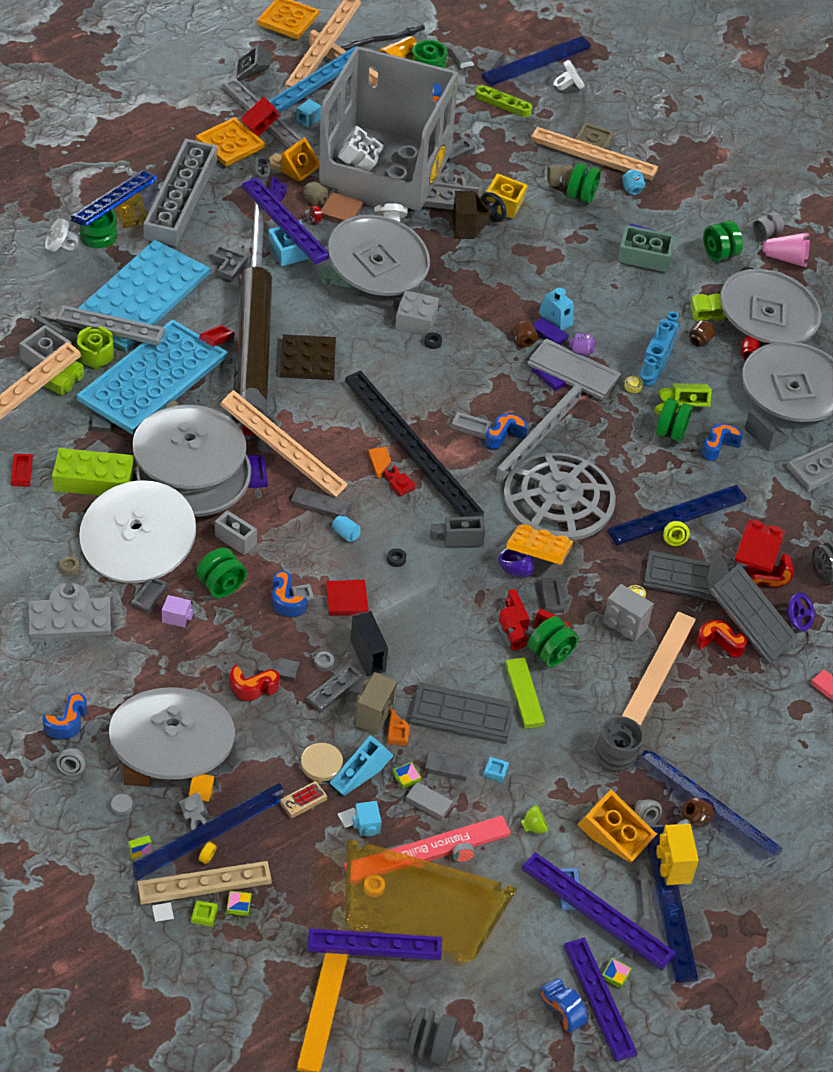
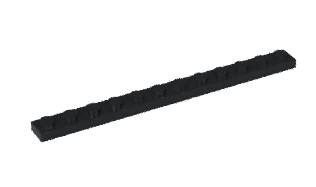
[345,370,484,517]

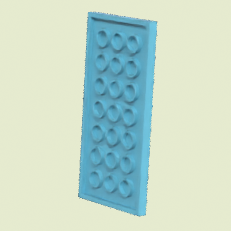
[78,240,210,352]
[76,319,228,435]

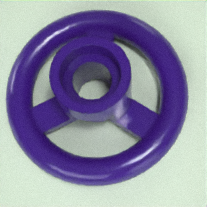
[786,593,815,631]

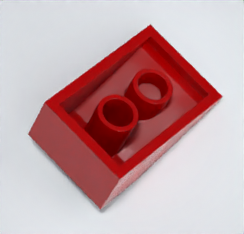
[734,520,785,573]

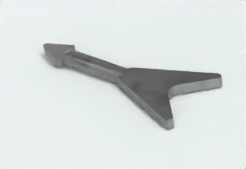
[628,865,666,959]

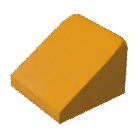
[189,774,214,802]

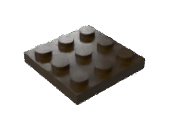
[280,334,336,380]

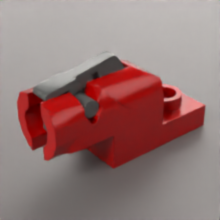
[496,589,530,651]

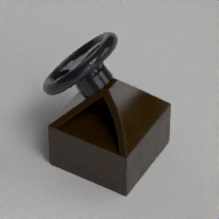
[452,191,507,239]

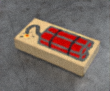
[280,781,327,819]

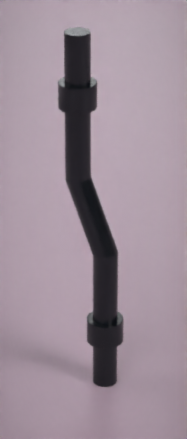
[340,24,425,51]

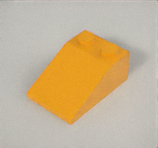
[577,790,657,863]

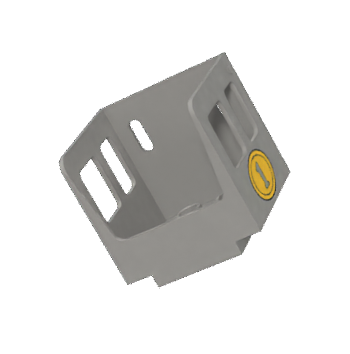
[319,46,458,211]

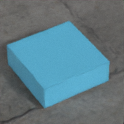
[483,757,509,783]

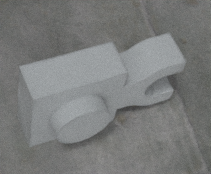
[179,793,210,834]

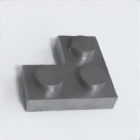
[210,244,249,281]

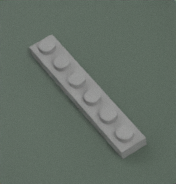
[56,305,165,346]

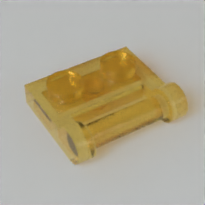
[112,193,149,228]

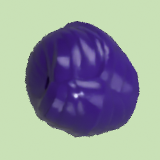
[498,548,534,577]

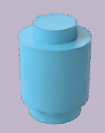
[332,515,361,542]

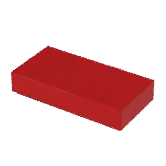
[199,325,235,347]
[11,454,33,487]

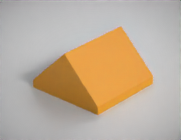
[281,137,320,182]

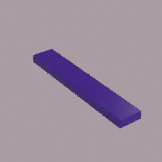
[307,928,442,960]
[564,937,637,1063]

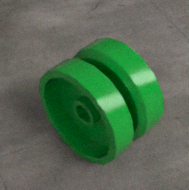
[412,40,447,69]
[567,162,601,204]
[78,205,117,249]
[703,220,743,262]
[656,398,693,443]
[196,548,247,598]
[528,616,579,668]

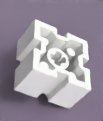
[338,126,383,171]

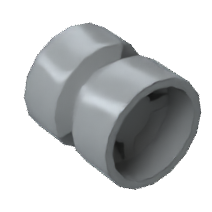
[752,212,784,240]

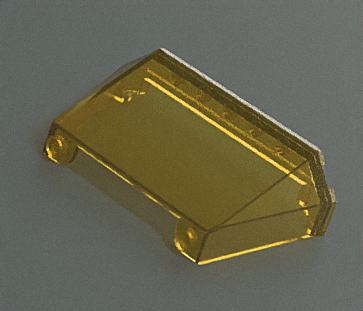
[345,838,517,963]

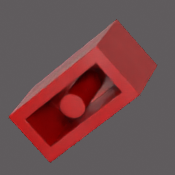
[240,97,281,137]

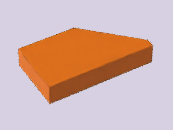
[368,447,391,479]
[387,709,410,746]

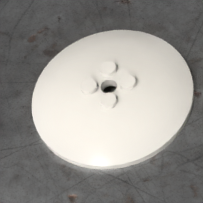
[79,481,196,583]

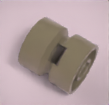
[547,165,573,187]

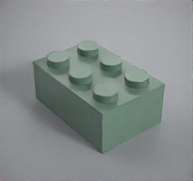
[617,225,675,272]

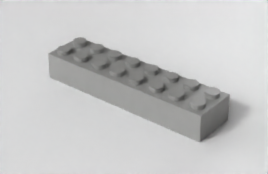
[143,139,217,247]

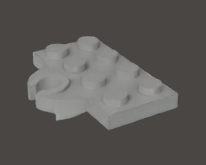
[423,173,483,210]
[29,583,111,639]

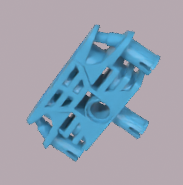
[640,311,679,386]

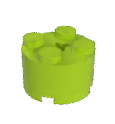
[77,326,114,370]

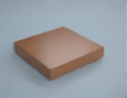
[321,192,363,223]

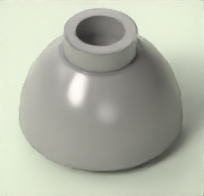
[56,748,86,776]
[634,799,662,827]

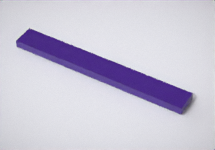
[242,177,329,265]
[521,852,676,971]

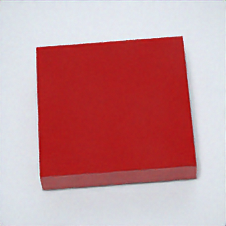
[326,579,368,616]

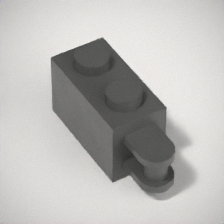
[429,516,485,547]

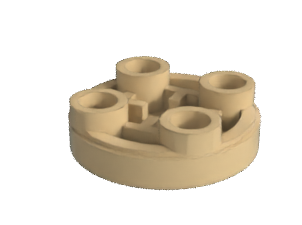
[301,743,343,784]

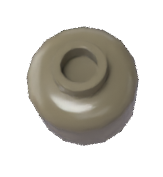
[303,182,328,206]

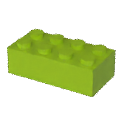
[52,448,135,496]

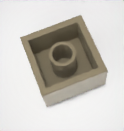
[354,672,397,735]

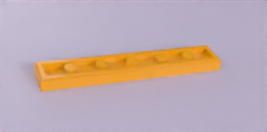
[297,953,349,1072]

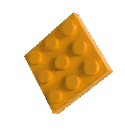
[257,0,320,39]
[196,117,265,167]
[506,524,573,565]

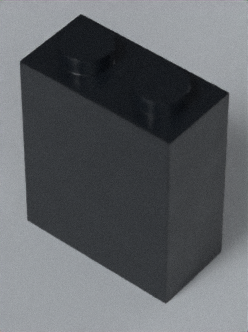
[350,611,388,677]

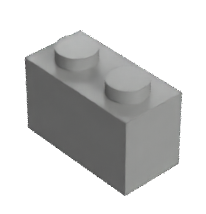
[215,510,257,555]

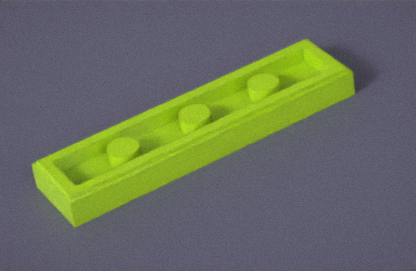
[505,657,545,729]

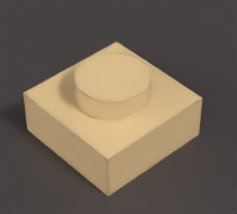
[269,153,282,173]

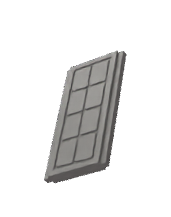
[527,339,621,400]

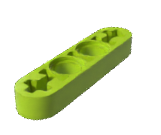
[475,85,532,117]

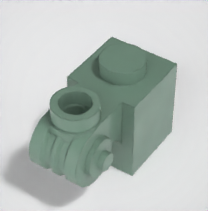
[319,265,353,288]

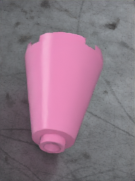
[763,233,810,267]

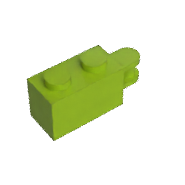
[658,383,712,407]

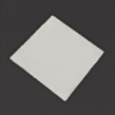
[338,808,355,828]
[152,902,174,922]

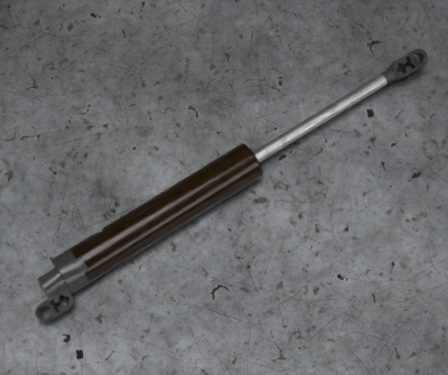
[232,155,277,453]

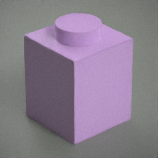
[162,595,194,628]

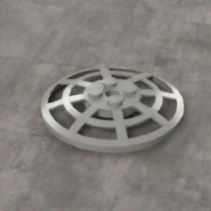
[504,453,616,541]

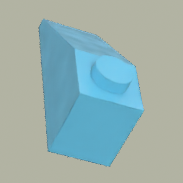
[330,735,394,796]

